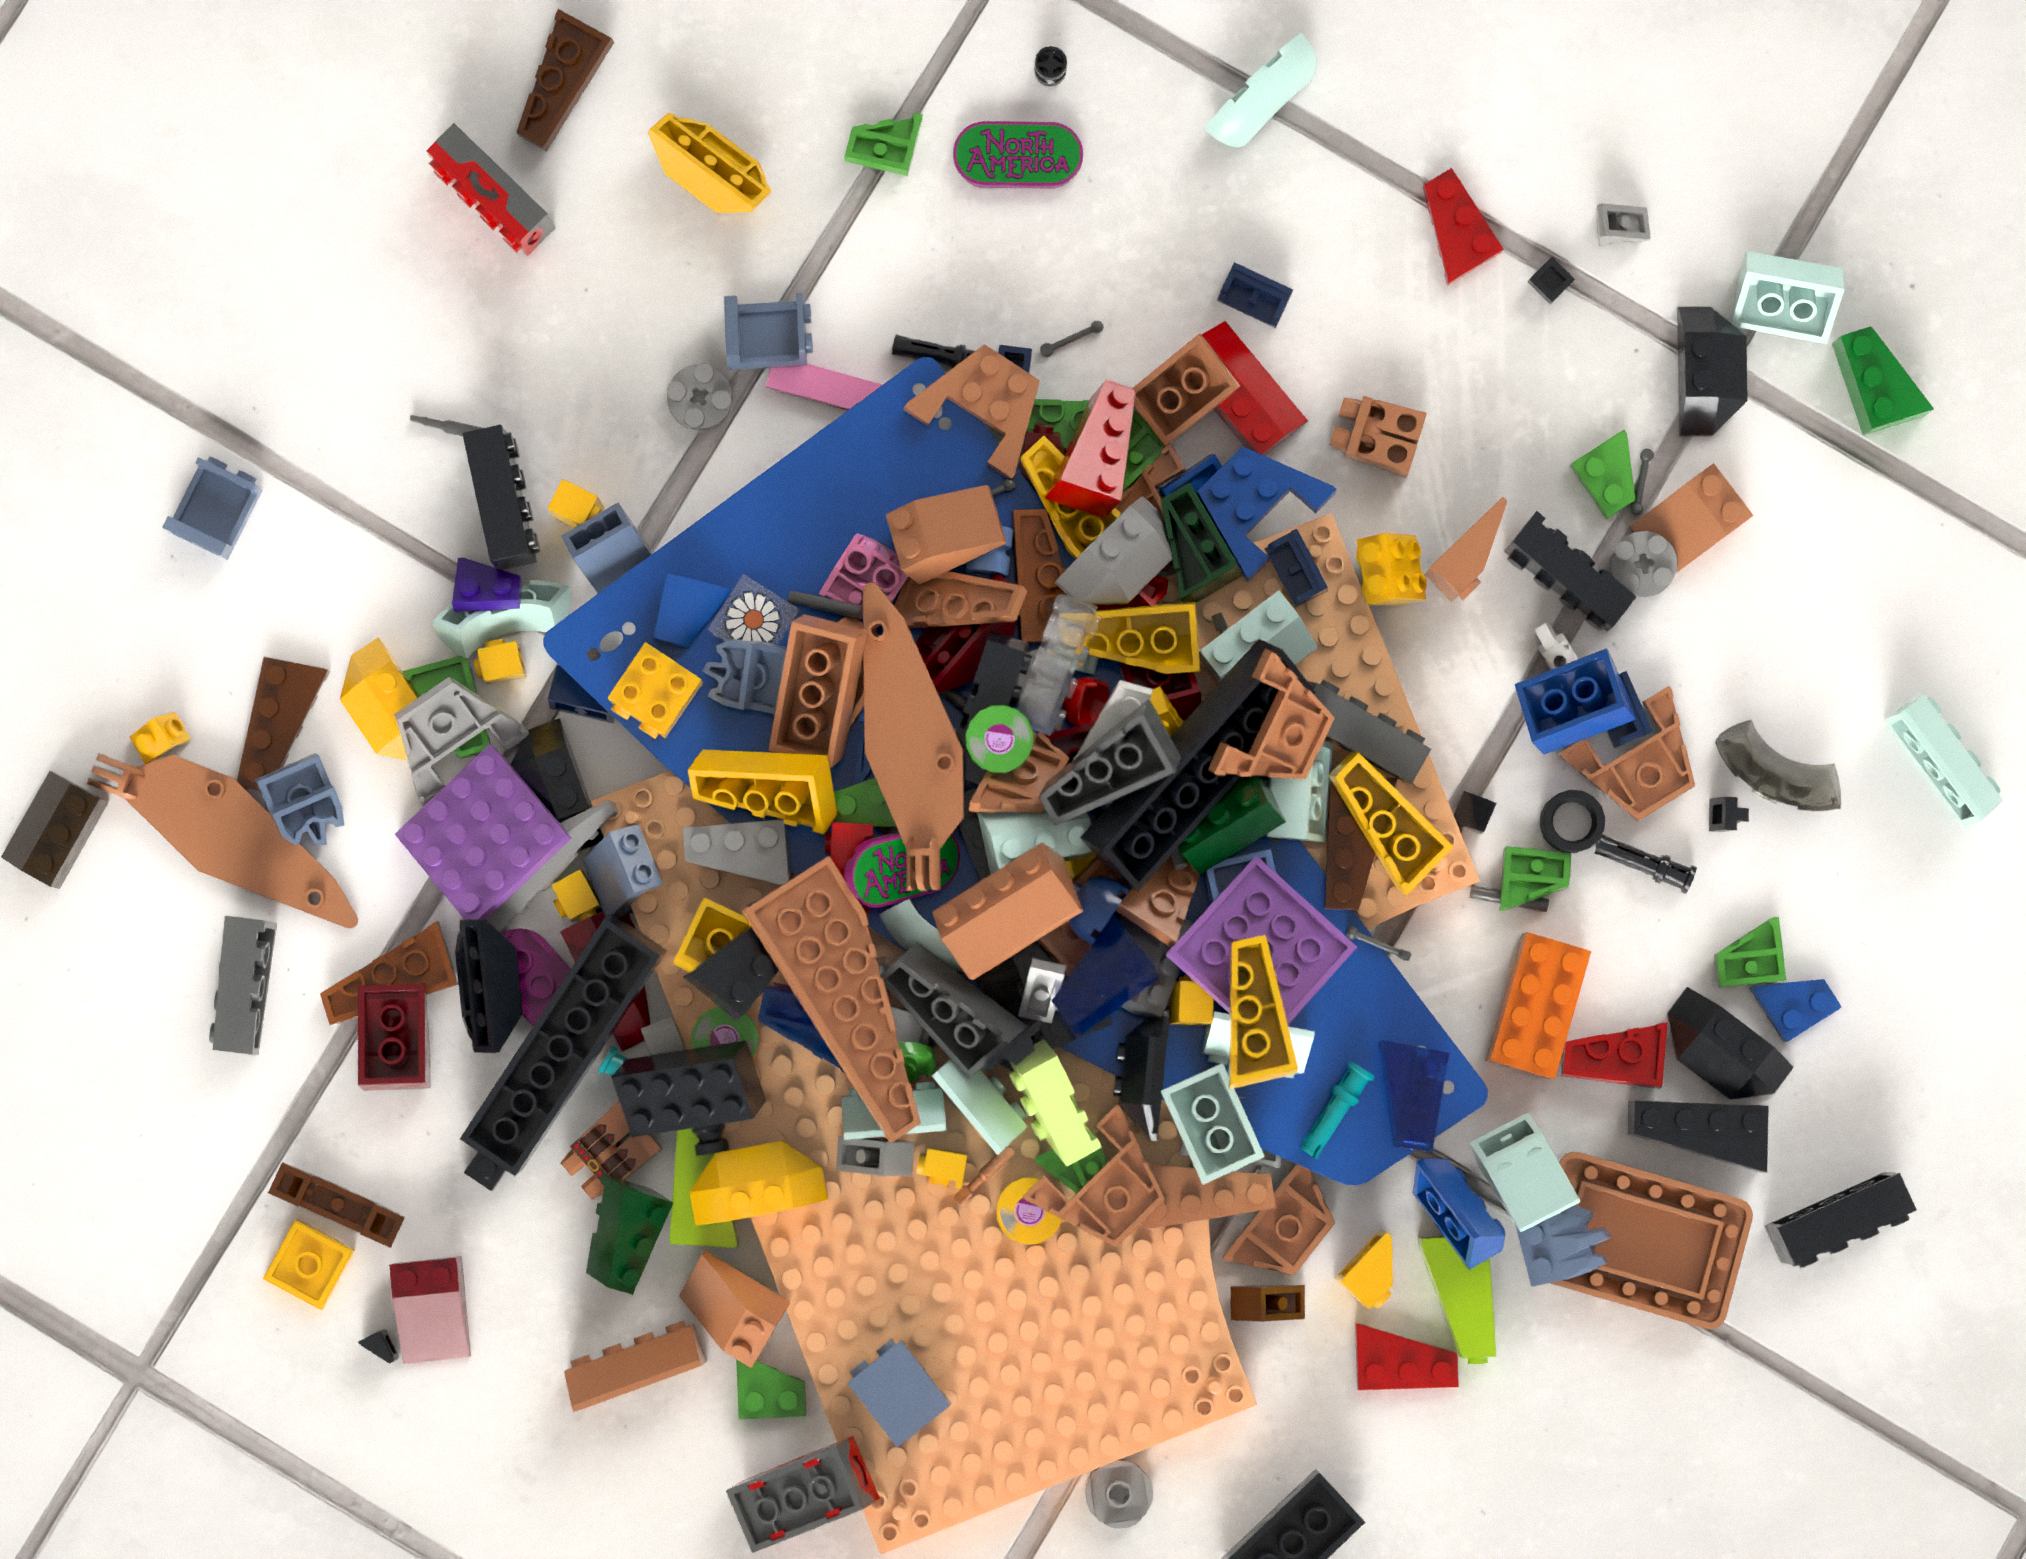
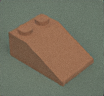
[1133,334,1240,446]
[1629,463,1754,572]
[885,485,1007,585]
[1424,497,1508,602]
[679,1250,791,1368]

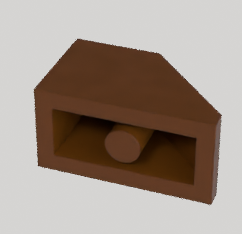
[1230,1285,1305,1322]

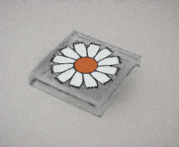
[707,574,800,645]

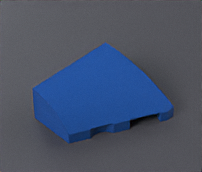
[653,573,731,648]

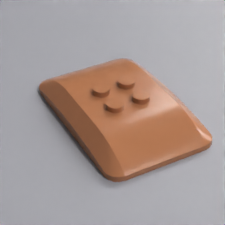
[1550,1152,1753,1329]

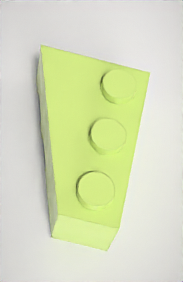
[1009,1039,1102,1167]

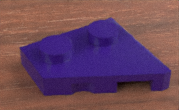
[452,557,523,612]

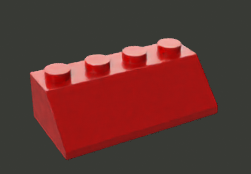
[1202,321,1308,456]

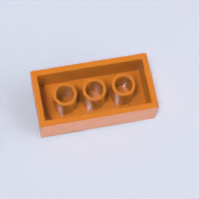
[1485,932,1591,1080]

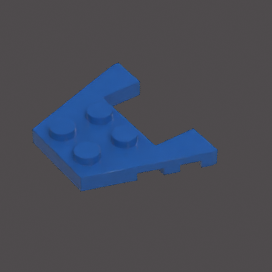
[1197,446,1337,582]

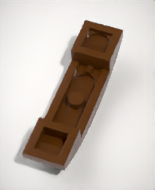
[268,1162,405,1248]

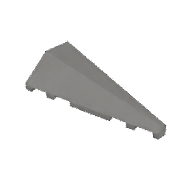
[486,800,619,934]

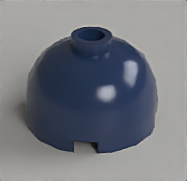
[1067,875,1130,946]

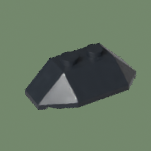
[1677,307,1748,437]
[510,718,604,852]
[455,919,523,1053]
[1667,987,1794,1100]
[1113,1005,1171,1141]

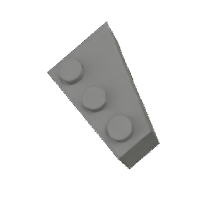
[683,819,791,885]

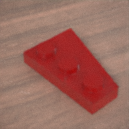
[1423,168,1504,286]
[1561,1022,1668,1089]
[1355,1322,1459,1390]

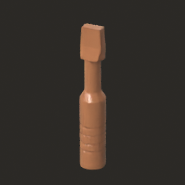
[953,1145,1015,1205]

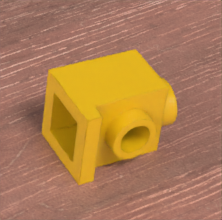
[916,1147,968,1189]

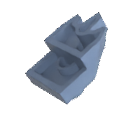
[702,639,787,715]
[255,753,344,845]
[1515,1205,1612,1287]

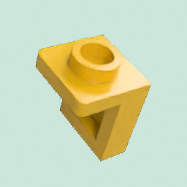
[129,712,190,764]

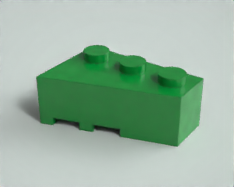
[1832,326,1934,436]

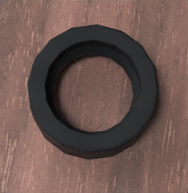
[1540,790,1605,853]

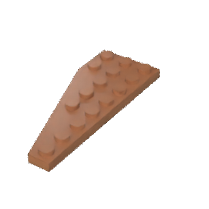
[742,856,921,1143]

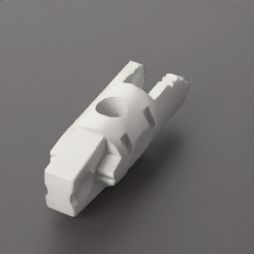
[1535,622,1578,670]

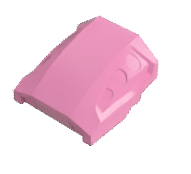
[819,533,908,618]

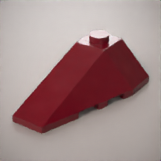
[560,912,651,1052]

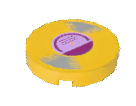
[997,1177,1062,1244]

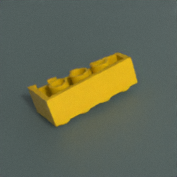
[688,749,838,834]
[1328,751,1454,895]
[1229,935,1299,1089]

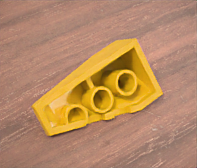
[1020,436,1121,559]
[1060,602,1200,674]

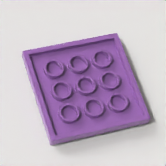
[395,744,572,928]
[1166,855,1357,1024]

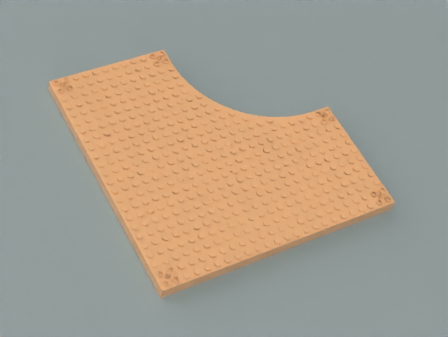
[591,513,1480,1555]

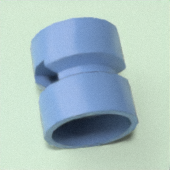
[965,526,1013,578]

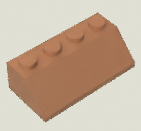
[932,843,1083,980]
[564,1320,707,1412]

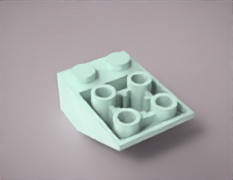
[1469,1112,1580,1232]

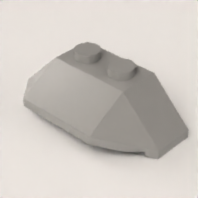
[1055,496,1173,606]

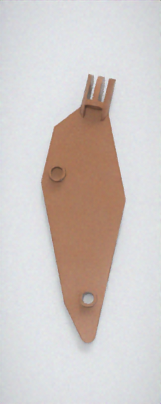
[863,582,964,891]
[87,753,358,929]

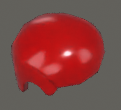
[1063,677,1109,726]

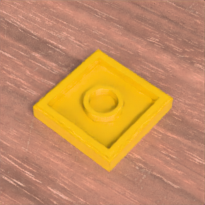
[263,1219,355,1310]

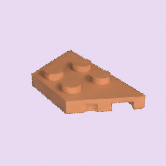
[969,731,1069,813]
[1222,1164,1335,1275]

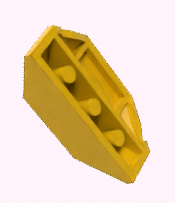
[648,113,771,213]
[339,637,419,760]
[689,1140,828,1225]

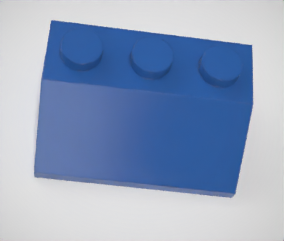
[1514,648,1636,755]
[1412,1159,1506,1270]

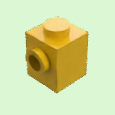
[474,639,527,685]
[551,869,601,922]

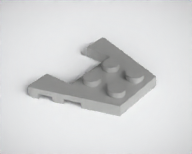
[394,677,530,806]

